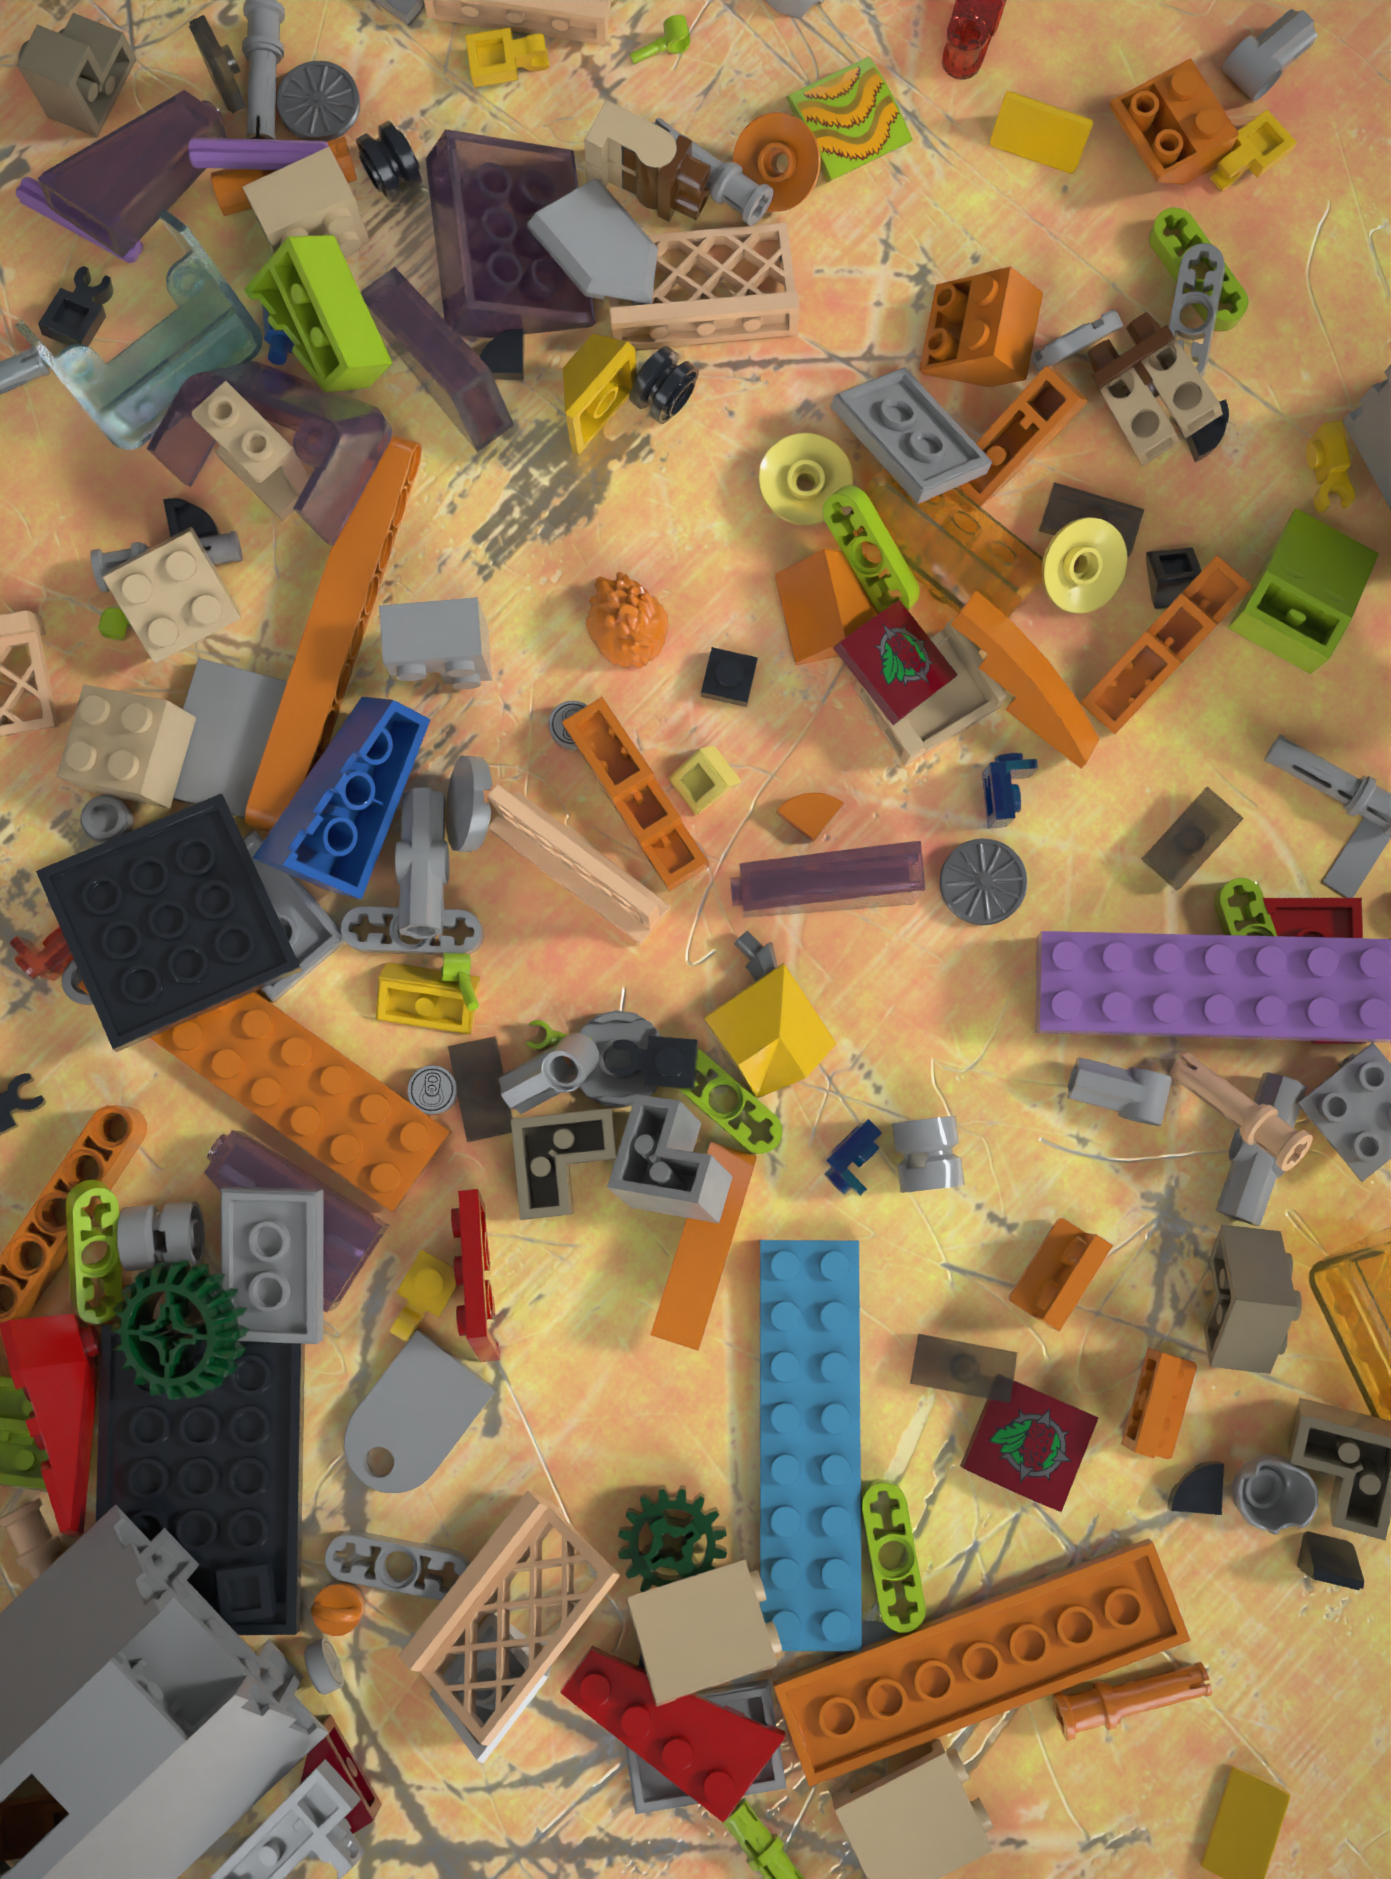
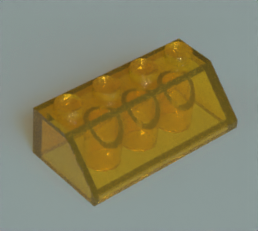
[849,469,1043,620]

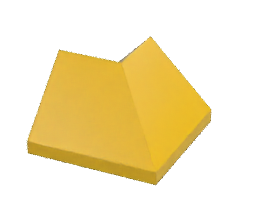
[563,333,637,456]
[703,963,837,1098]

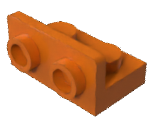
[1008,1218,1113,1332]
[1121,1347,1197,1459]

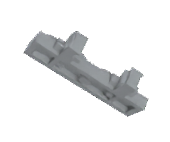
[209,1759,365,1879]

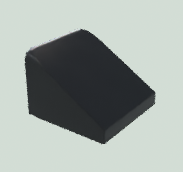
[1146,547,1202,609]
[1297,1531,1365,1590]

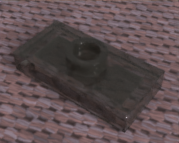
[189,15,246,114]
[1038,482,1145,558]
[1141,786,1244,891]
[448,1036,514,1143]
[910,1334,1018,1403]

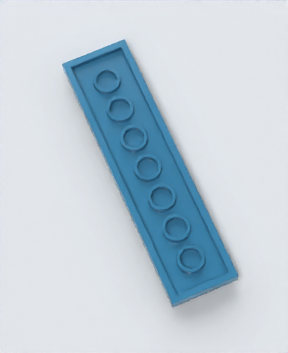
[760,1240,862,1651]

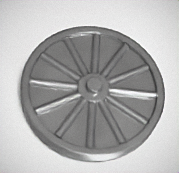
[277,61,360,142]
[940,838,1027,925]

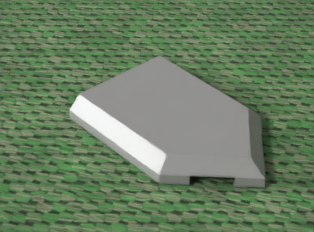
[527,179,658,305]

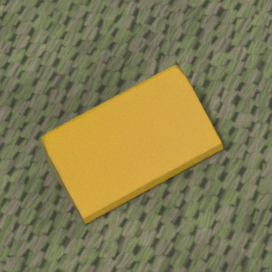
[990,90,1094,174]
[375,963,480,1035]
[1200,1765,1291,1879]

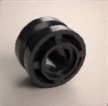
[356,120,422,201]
[629,346,699,424]

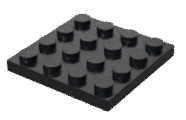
[36,793,302,1052]

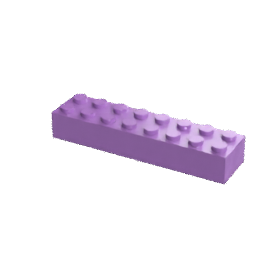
[1035,931,1391,1043]

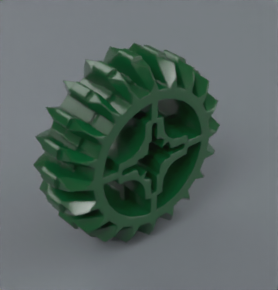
[109,1259,250,1400]

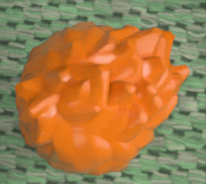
[586,572,669,669]

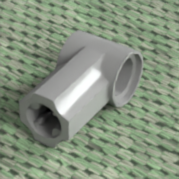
[1221,9,1318,102]
[498,1033,599,1114]
[1067,1057,1172,1126]

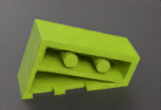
[243,235,393,393]

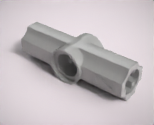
[395,787,449,939]
[1215,1072,1308,1226]

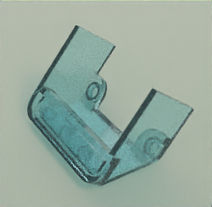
[14,209,263,450]

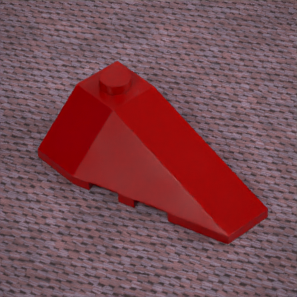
[0,1314,101,1538]

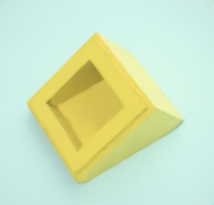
[668,745,741,815]

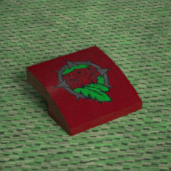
[833,599,958,725]
[960,1373,1099,1512]

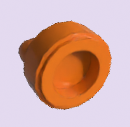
[311,1581,365,1636]

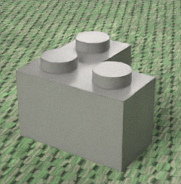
[379,597,492,689]
[607,1094,733,1223]

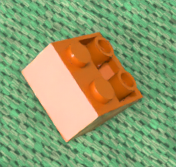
[1109,58,1239,185]
[919,266,1043,387]

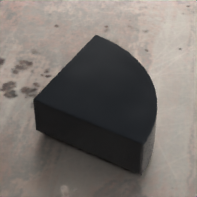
[476,329,525,380]
[1186,399,1229,462]
[163,498,221,538]
[1167,1461,1224,1515]

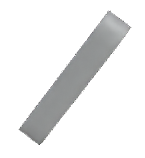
[1169,243,1225,378]
[341,906,484,955]
[325,1530,470,1600]

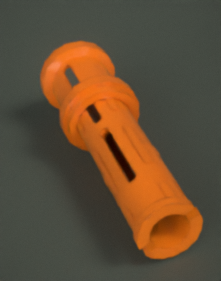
[1052,1662,1212,1741]

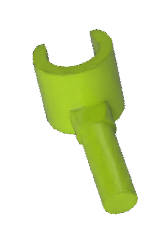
[629,14,691,65]
[98,607,132,641]
[441,952,479,1011]
[525,1020,592,1051]

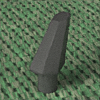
[734,930,778,981]

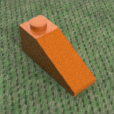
[959,365,1089,507]

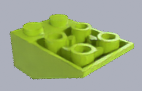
[1228,508,1379,674]

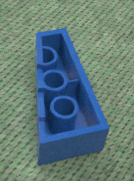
[253,697,431,900]

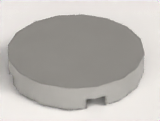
[1031,309,1123,373]
[446,755,492,853]
[570,1010,662,1108]

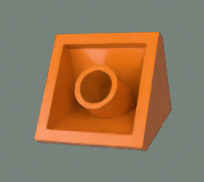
[775,549,879,666]

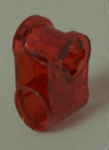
[942,0,1006,80]

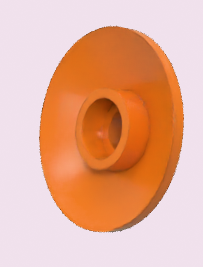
[732,112,821,212]

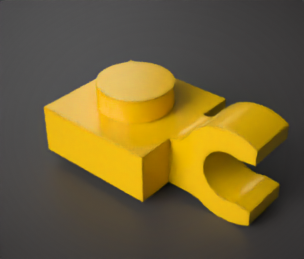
[465,27,550,88]
[1210,109,1297,192]
[1306,420,1355,513]
[389,1249,458,1342]

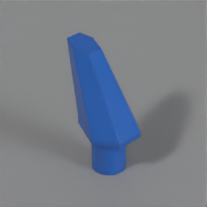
[262,304,294,365]

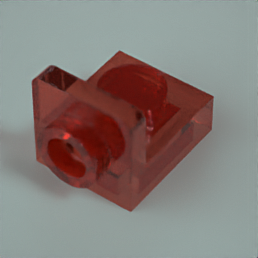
[9,927,74,981]

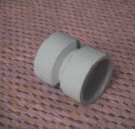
[892,1116,965,1193]
[117,1201,205,1271]

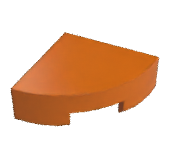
[776,792,844,842]

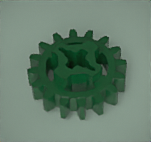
[618,1485,727,1592]

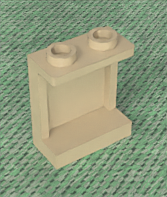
[192,381,316,521]
[854,618,1007,767]
[627,1560,782,1707]
[831,1739,994,1879]

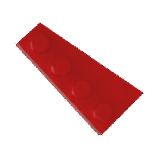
[560,1645,786,1823]

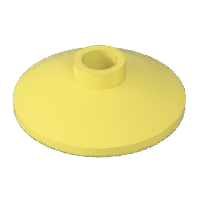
[759,433,853,525]
[1041,517,1127,614]

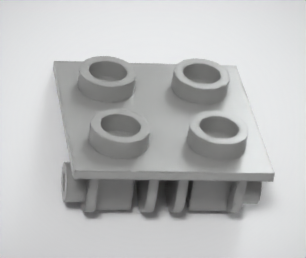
[1297,1043,1391,1182]

